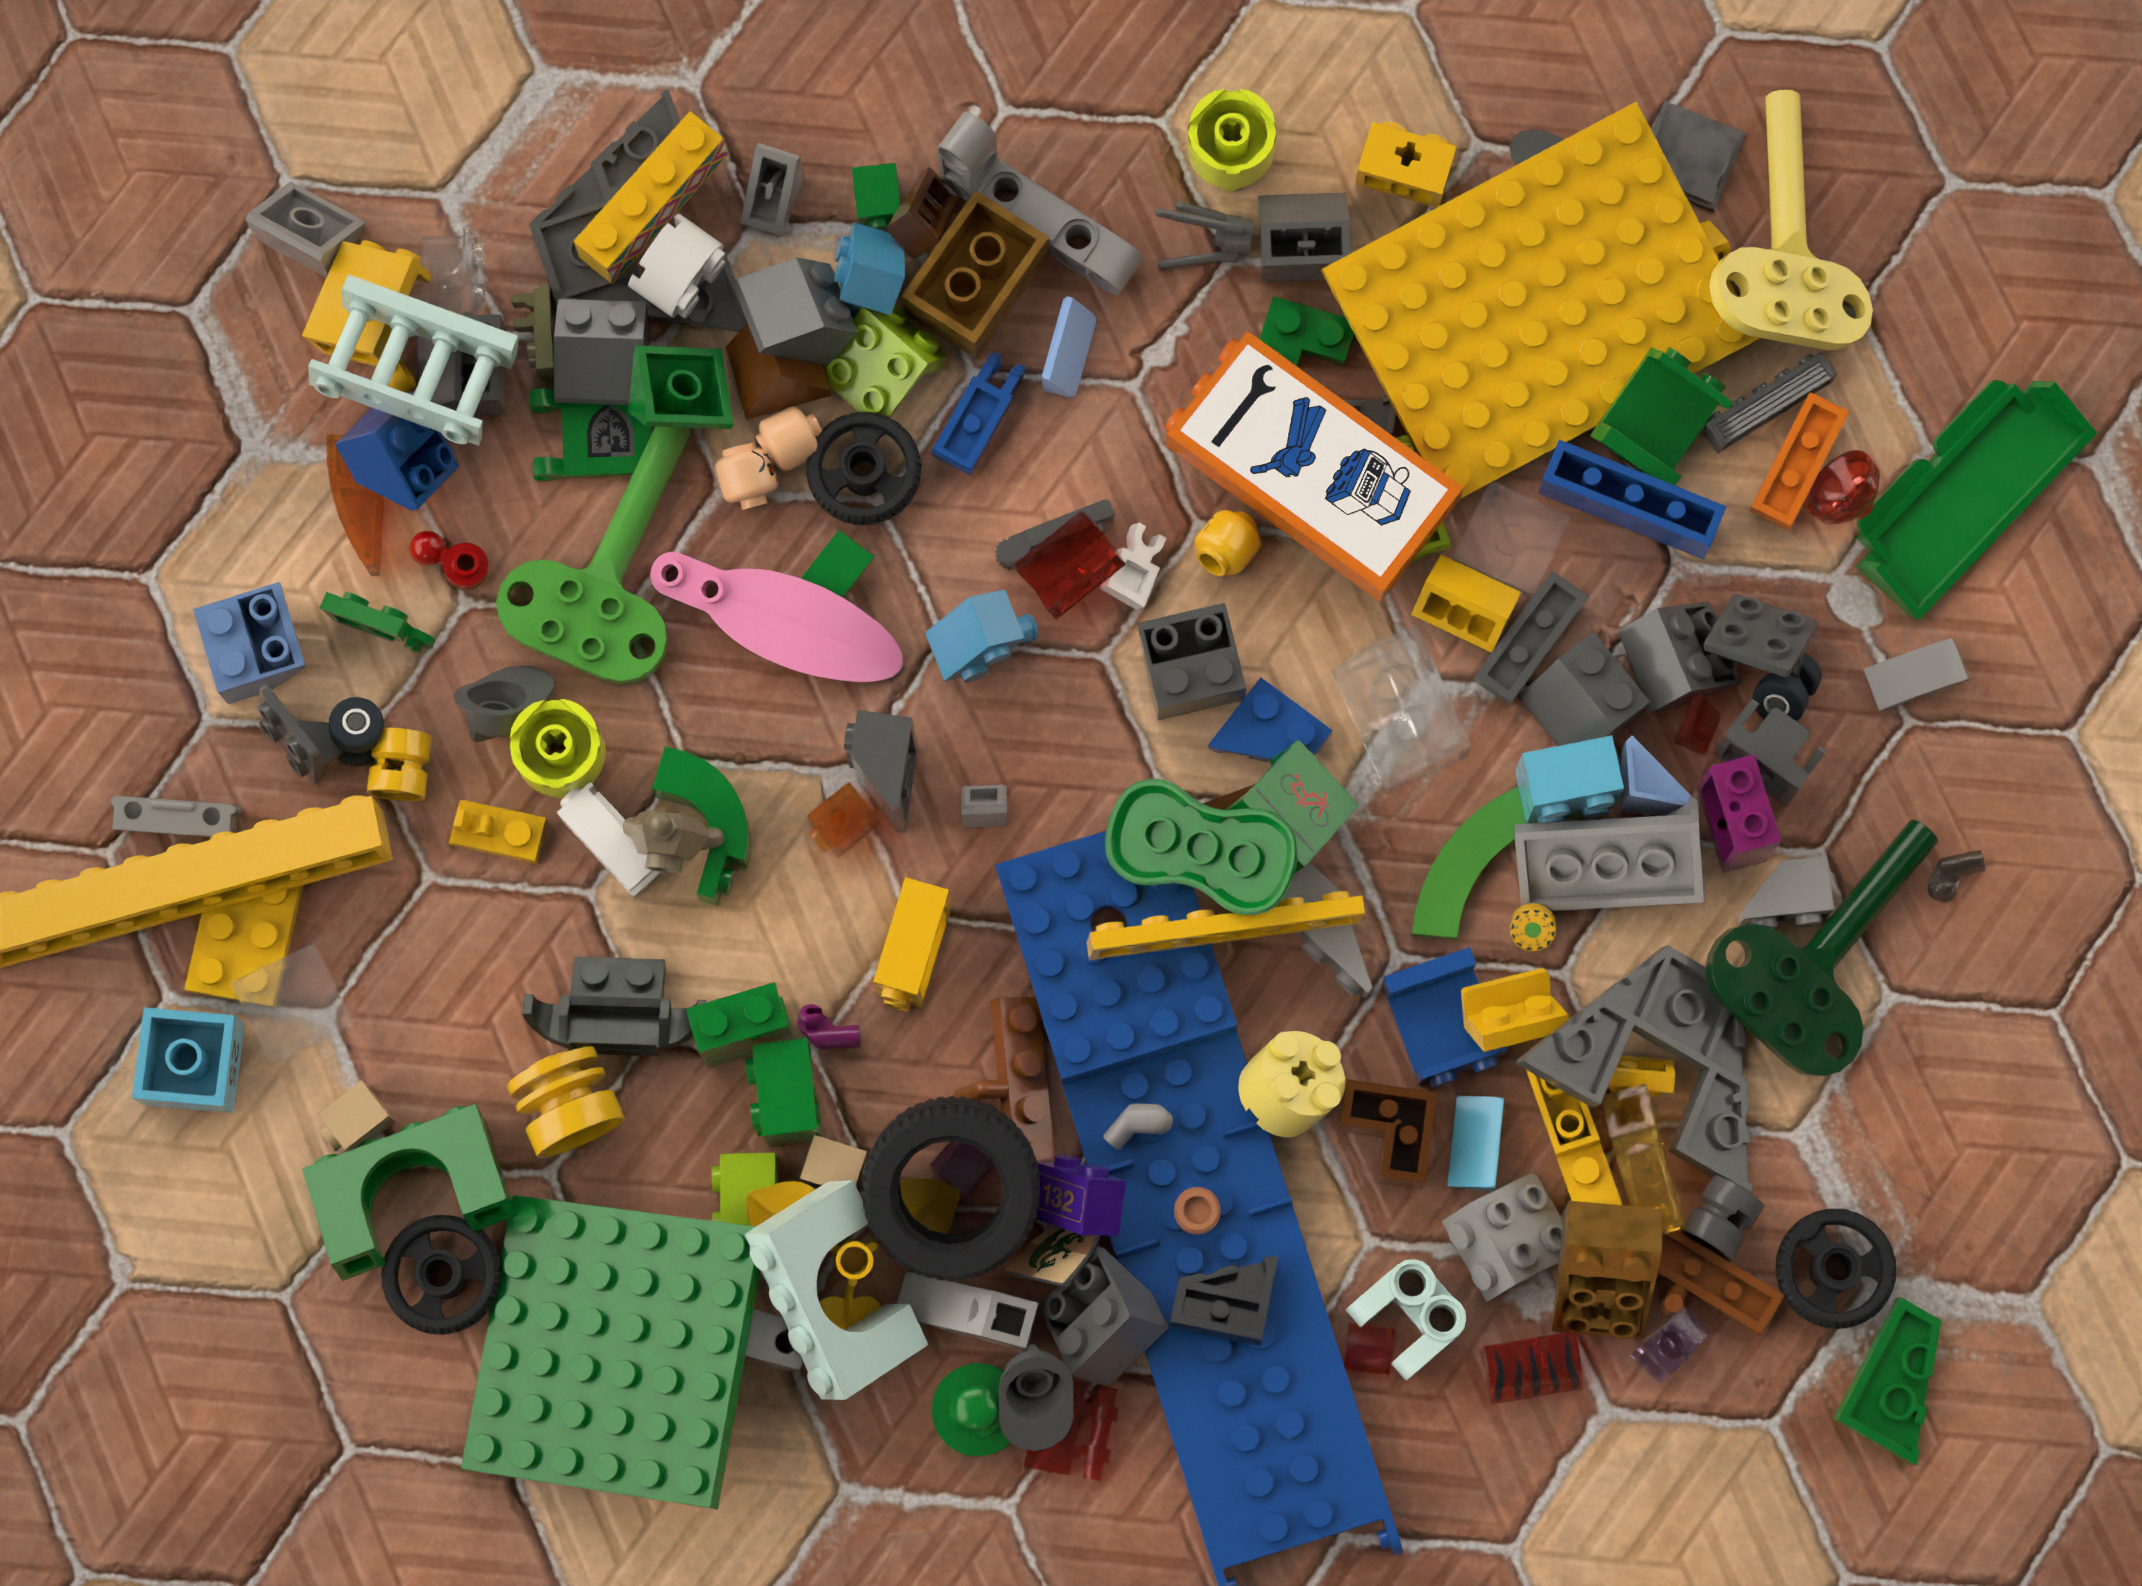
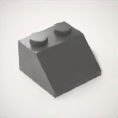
[732,257,858,366]
[554,299,651,405]
[1518,632,1650,746]

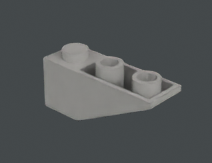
[1276,862,1373,1000]
[897,1272,1039,1351]

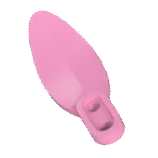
[650,552,903,683]

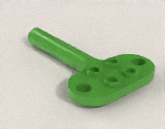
[496,427,692,685]

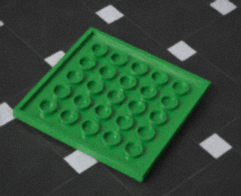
[461,1195,761,1510]

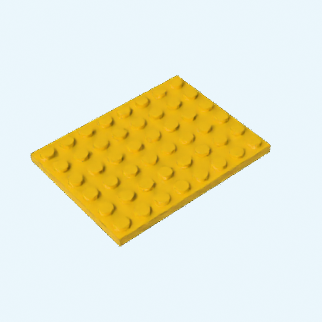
[1321,101,1760,498]

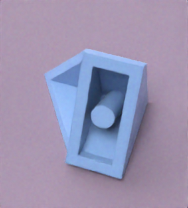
[1620,735,1693,815]

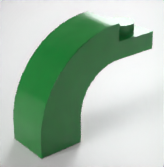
[652,746,751,906]

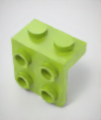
[823,303,949,418]

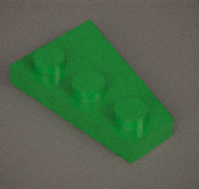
[1833,1297,1941,1466]

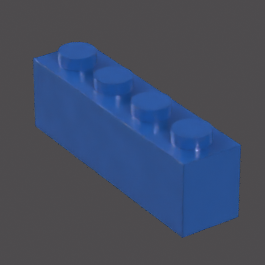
[1538,440,1727,560]

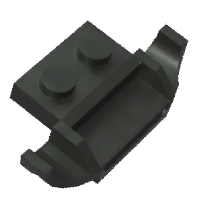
[522,957,707,1056]

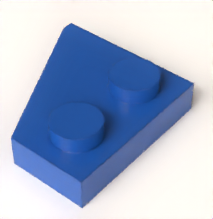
[1208,677,1333,762]

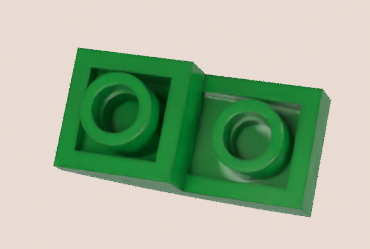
[801,530,876,598]

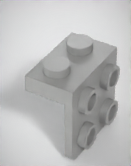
[1442,1174,1564,1302]

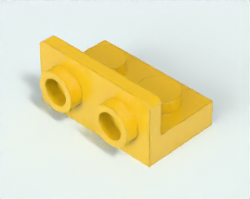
[1461,968,1569,1052]

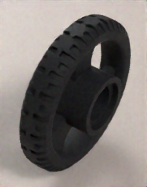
[806,412,921,526]
[1775,1208,1897,1329]
[381,1215,502,1335]

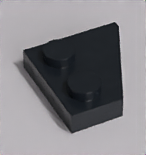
[1169,1256,1278,1346]

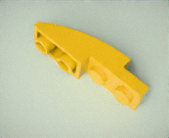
[1526,1070,1622,1205]

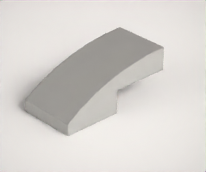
[1863,638,1970,712]

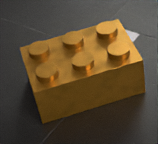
[901,190,1050,359]

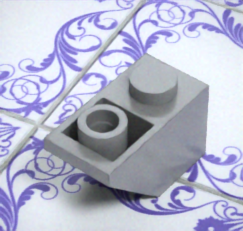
[1737,856,1834,929]

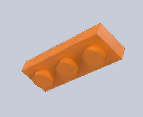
[1749,392,1850,531]

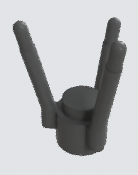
[1155,201,1253,269]

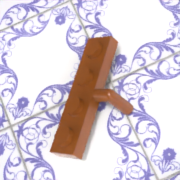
[954,997,1055,1162]
[1622,1199,1785,1336]

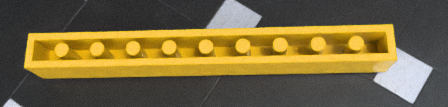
[0,795,393,968]

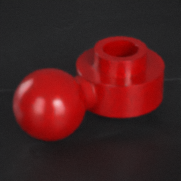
[409,530,488,590]

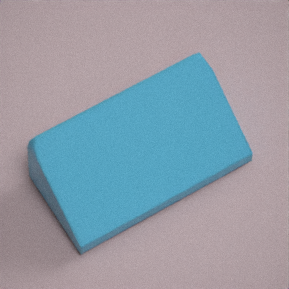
[1447,1095,1504,1192]

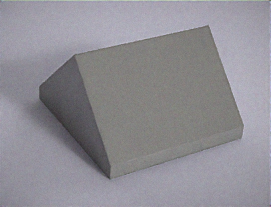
[245,182,366,278]

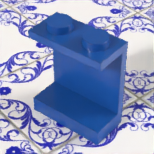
[1382,947,1508,1089]

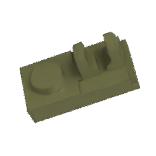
[511,283,556,382]

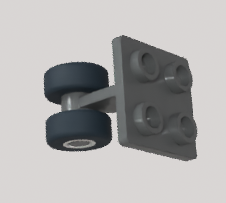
[1704,594,1822,721]
[257,684,384,785]

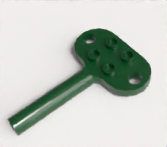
[1705,819,1939,1076]

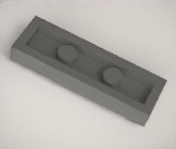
[1473,571,1589,706]

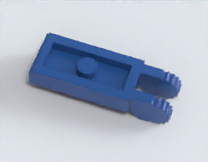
[931,350,1027,476]

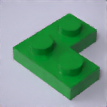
[1259,296,1354,367]

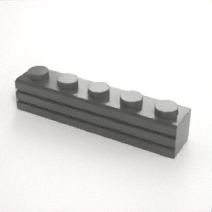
[1703,352,1837,453]

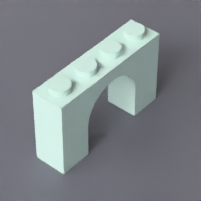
[744,1180,928,1400]

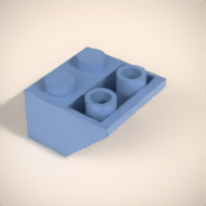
[193,582,306,704]

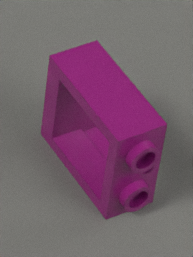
[1697,754,1781,873]

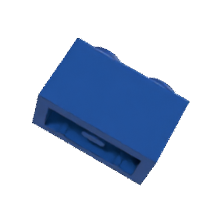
[335,391,459,511]

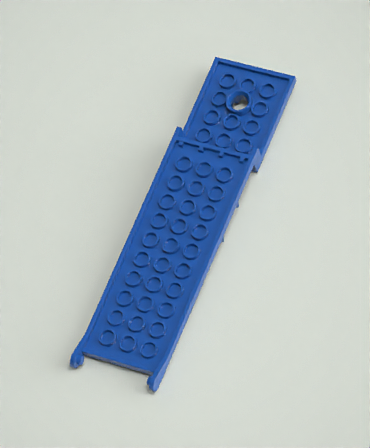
[995,831,1403,1586]

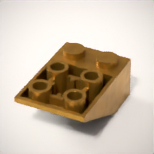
[1551,1201,1662,1339]

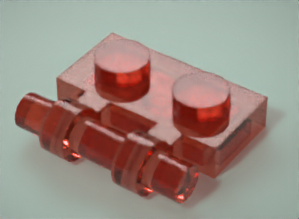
[1024,1381,1119,1481]

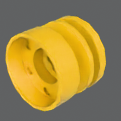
[506,1046,626,1159]

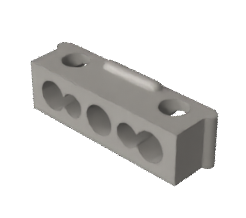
[110,796,243,837]

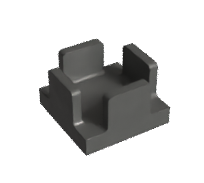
[1713,698,1827,807]

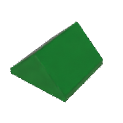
[628,345,734,429]

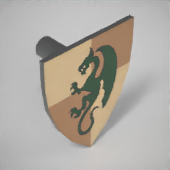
[1003,1225,1100,1287]

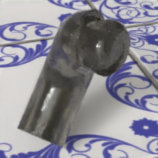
[1927,850,1985,903]

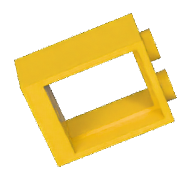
[873,877,952,1012]

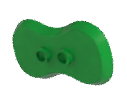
[1105,779,1298,915]

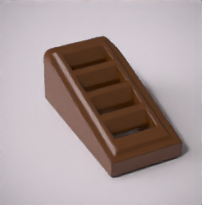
[887,167,959,258]

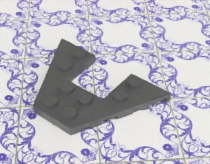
[529,89,747,332]
[1516,945,1753,1193]

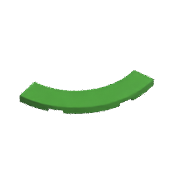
[1411,787,1603,940]

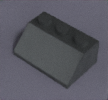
[844,710,918,833]

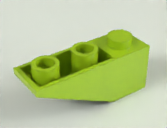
[712,1153,779,1226]

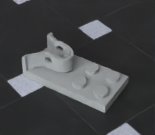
[1514,798,1704,911]

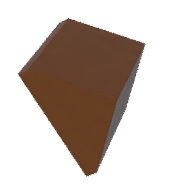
[726,323,832,420]

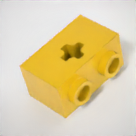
[1355,121,1457,208]

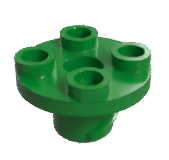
[931,1363,1011,1457]

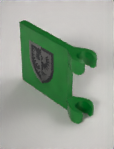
[529,388,651,482]

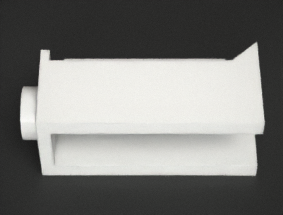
[557,782,663,898]

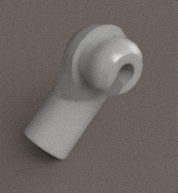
[1103,1104,1173,1150]

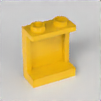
[302,240,433,367]

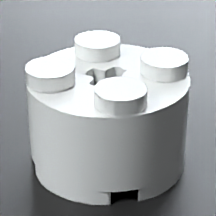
[628,214,726,319]

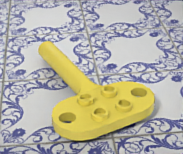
[1709,90,1873,350]

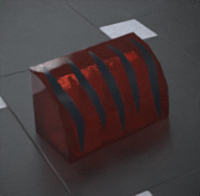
[1481,1331,1583,1405]

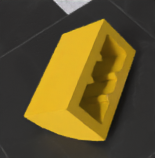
[1411,554,1521,653]

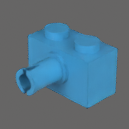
[834,222,905,319]
[925,589,1038,683]

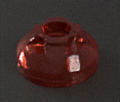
[1806,450,1880,525]

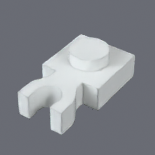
[1100,523,1166,610]

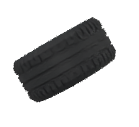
[862,1096,1040,1281]

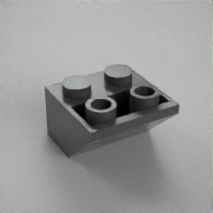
[1258,192,1352,282]
[417,314,507,416]
[1617,601,1742,713]
[1137,603,1246,720]
[1039,1246,1169,1387]

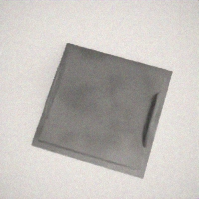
[1652,101,1746,211]

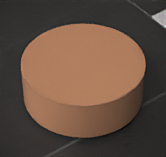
[1174,1187,1221,1235]

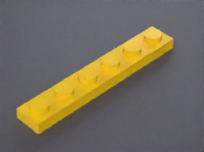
[1086,891,1365,960]

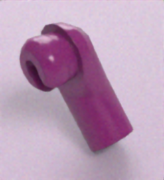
[797,1004,860,1050]

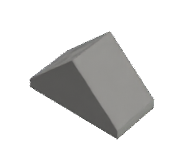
[740,143,804,236]

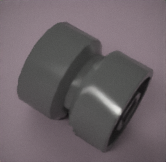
[1680,1175,1765,1262]

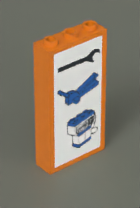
[1164,331,1464,603]

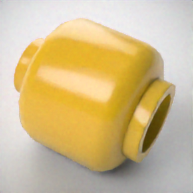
[1195,510,1261,576]

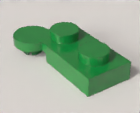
[319,592,436,653]

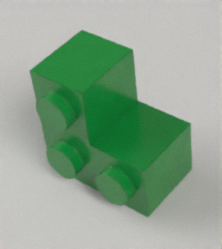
[745,1038,823,1147]

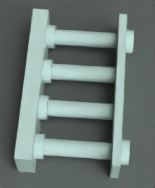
[308,274,518,446]

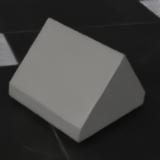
[961,785,1008,828]

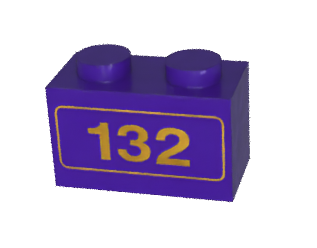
[1036,1155,1126,1236]

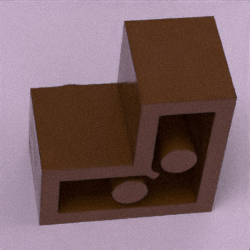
[1337,1079,1438,1190]

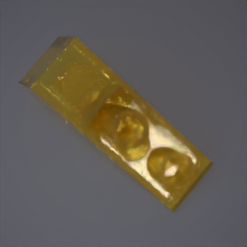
[1602,1083,1685,1234]

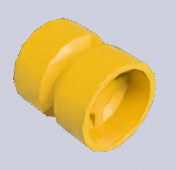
[367,727,432,802]

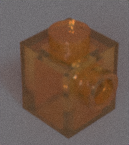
[807,782,880,858]

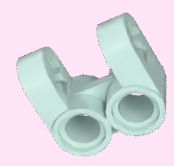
[1346,1259,1466,1381]

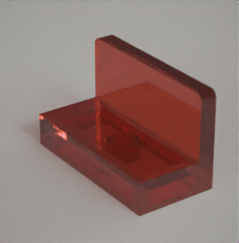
[1014,511,1126,620]

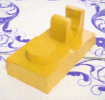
[449,800,548,864]
[1608,1055,1675,1105]

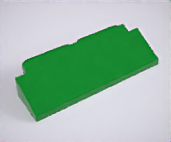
[1855,380,2097,620]

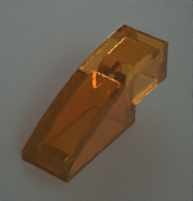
[326,434,384,576]

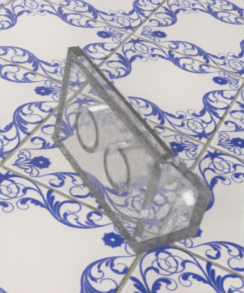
[1331,624,1472,792]

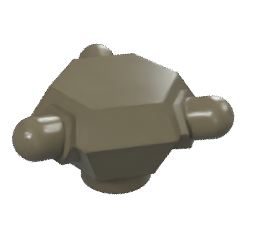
[622,810,724,873]

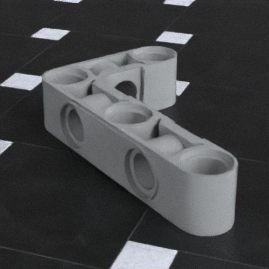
[937,112,1144,296]

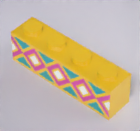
[573,111,728,285]

